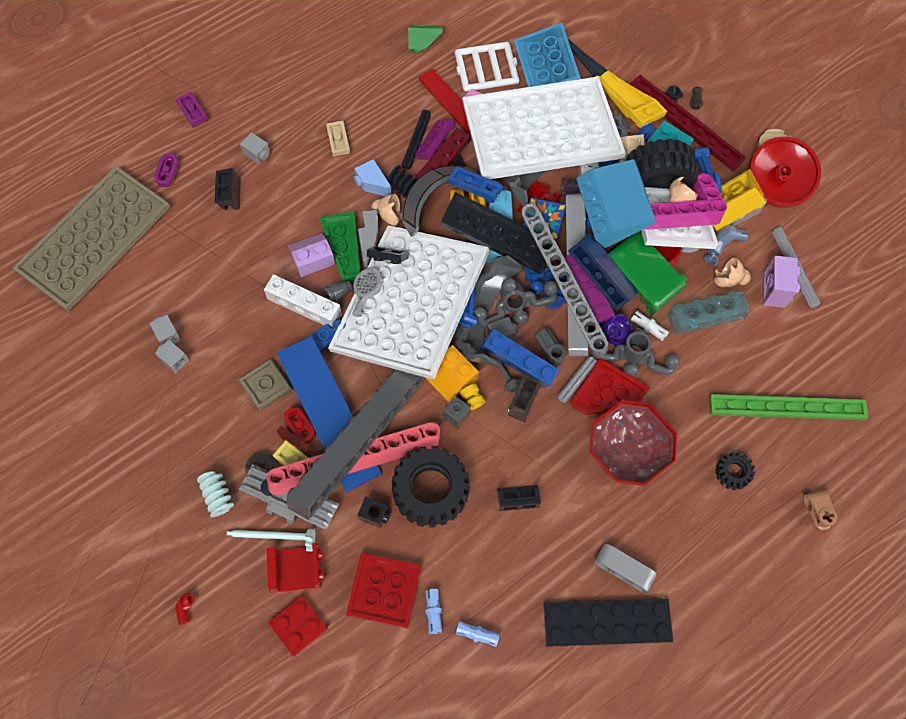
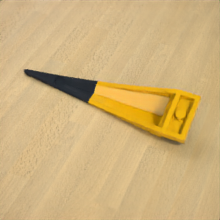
[568,39,667,128]

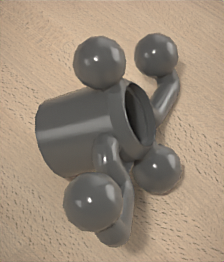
[473,277,559,327]
[592,328,679,377]

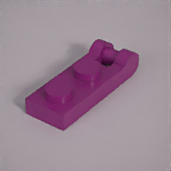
[415,119,455,160]

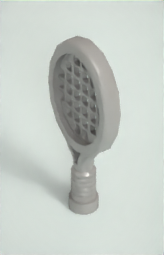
[352,268,382,317]

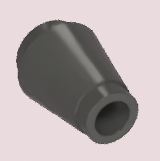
[323,281,353,302]

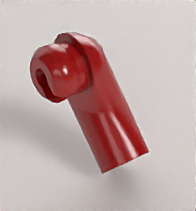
[175,593,195,625]

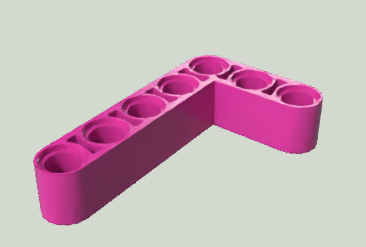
[644,173,727,230]

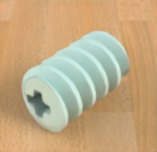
[197,471,234,518]

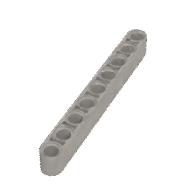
[566,194,588,357]
[522,204,608,356]

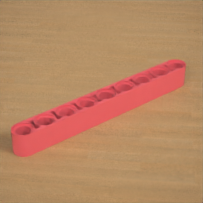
[267,422,440,495]

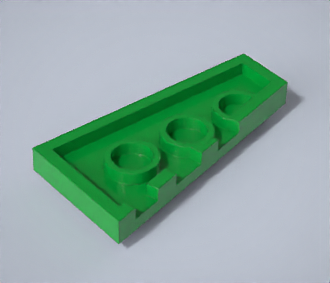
[319,211,361,281]

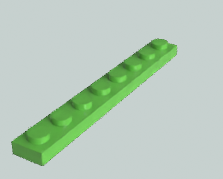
[709,394,868,421]

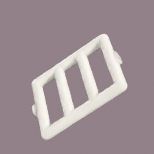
[454,42,520,92]

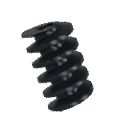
[387,165,417,198]

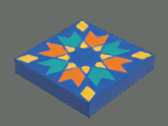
[523,198,566,241]

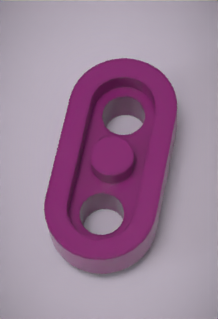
[154,153,179,187]

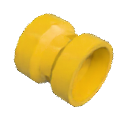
[460,384,485,410]

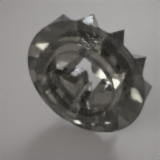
[245,452,278,474]

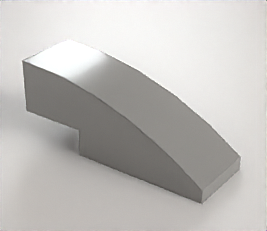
[358,210,379,269]

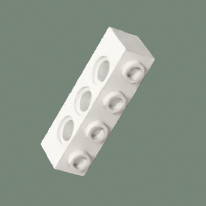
[264,274,342,328]

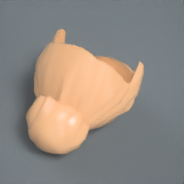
[667,177,698,203]
[372,194,402,226]
[714,258,751,287]

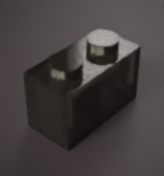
[507,374,542,423]

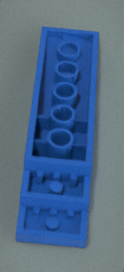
[277,336,382,493]

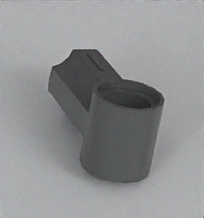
[535,328,565,367]

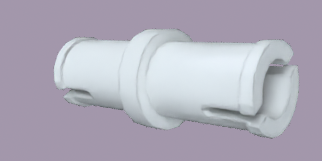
[631,311,669,341]

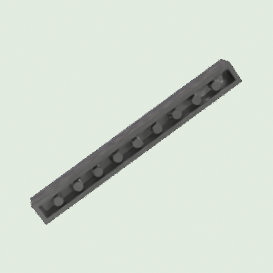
[286,369,425,521]

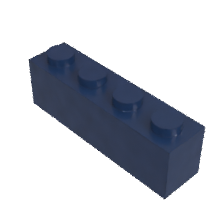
[568,233,638,310]

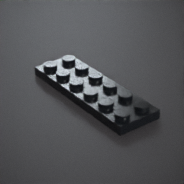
[439,192,552,274]
[543,599,673,647]

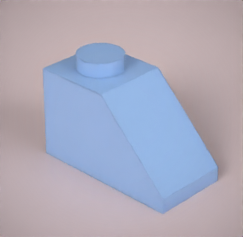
[354,159,391,196]

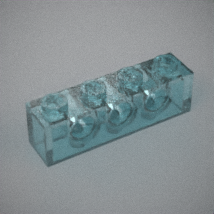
[668,291,751,335]

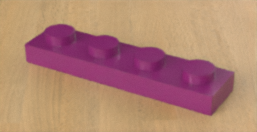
[564,254,615,324]

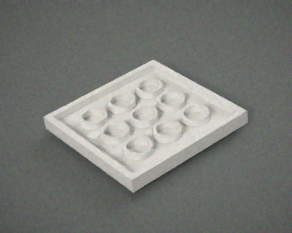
[641,187,718,249]

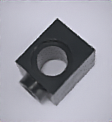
[357,497,391,528]

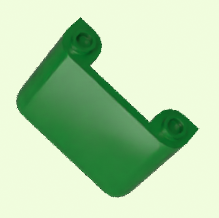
[608,232,687,317]

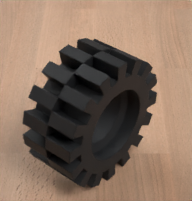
[715,451,755,490]

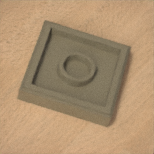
[238,359,292,411]

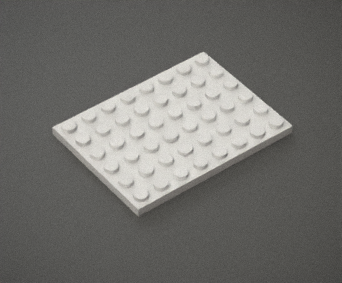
[462,77,626,179]
[328,225,490,380]

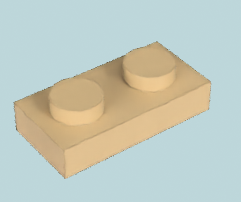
[326,121,350,157]

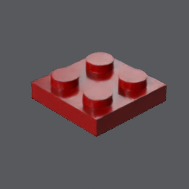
[268,596,328,657]

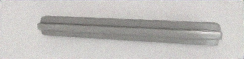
[772,227,820,308]

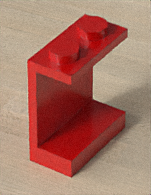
[266,543,324,593]

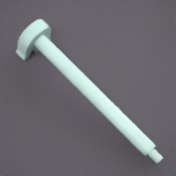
[227,529,316,551]

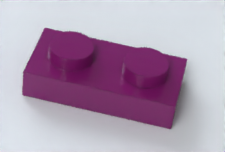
[176,92,208,128]

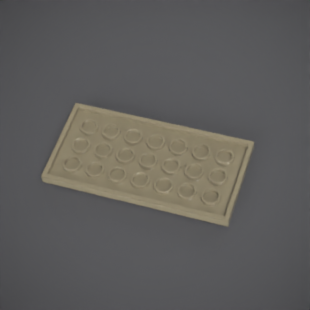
[12,166,171,312]

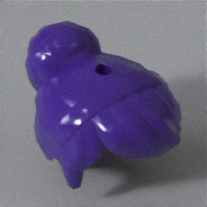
[601,313,633,346]

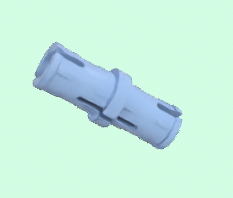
[425,589,442,634]
[456,621,500,647]

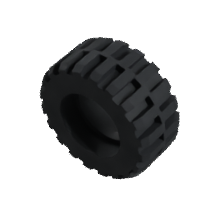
[625,139,697,189]
[391,446,469,528]

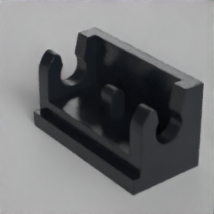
[214,168,241,210]
[497,485,541,512]

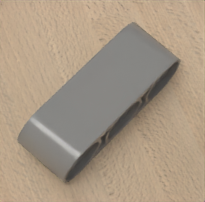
[594,544,657,593]

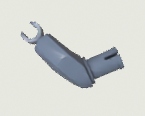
[704,225,748,266]

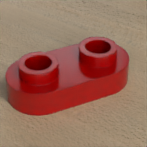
[284,407,315,444]

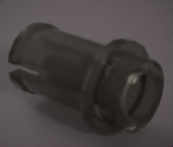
[689,87,703,110]

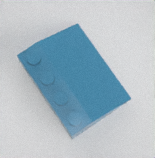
[514,22,581,87]
[576,159,657,248]

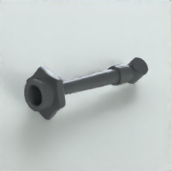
[489,354,521,393]

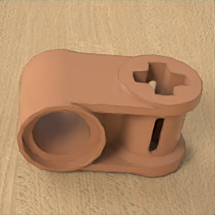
[803,489,838,531]

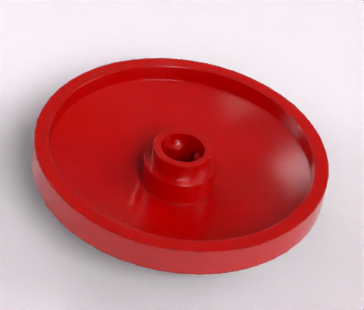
[748,137,821,208]

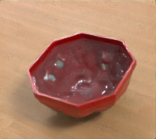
[589,400,677,486]

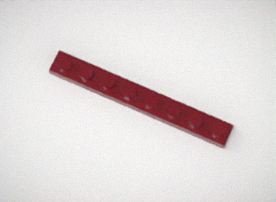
[629,75,746,171]

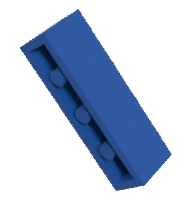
[480,329,559,388]

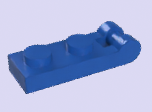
[448,166,503,203]

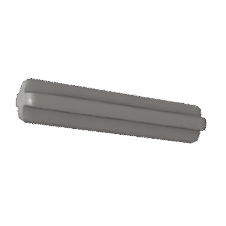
[557,356,597,403]

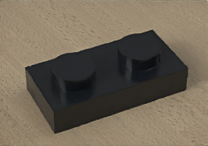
[367,246,409,264]

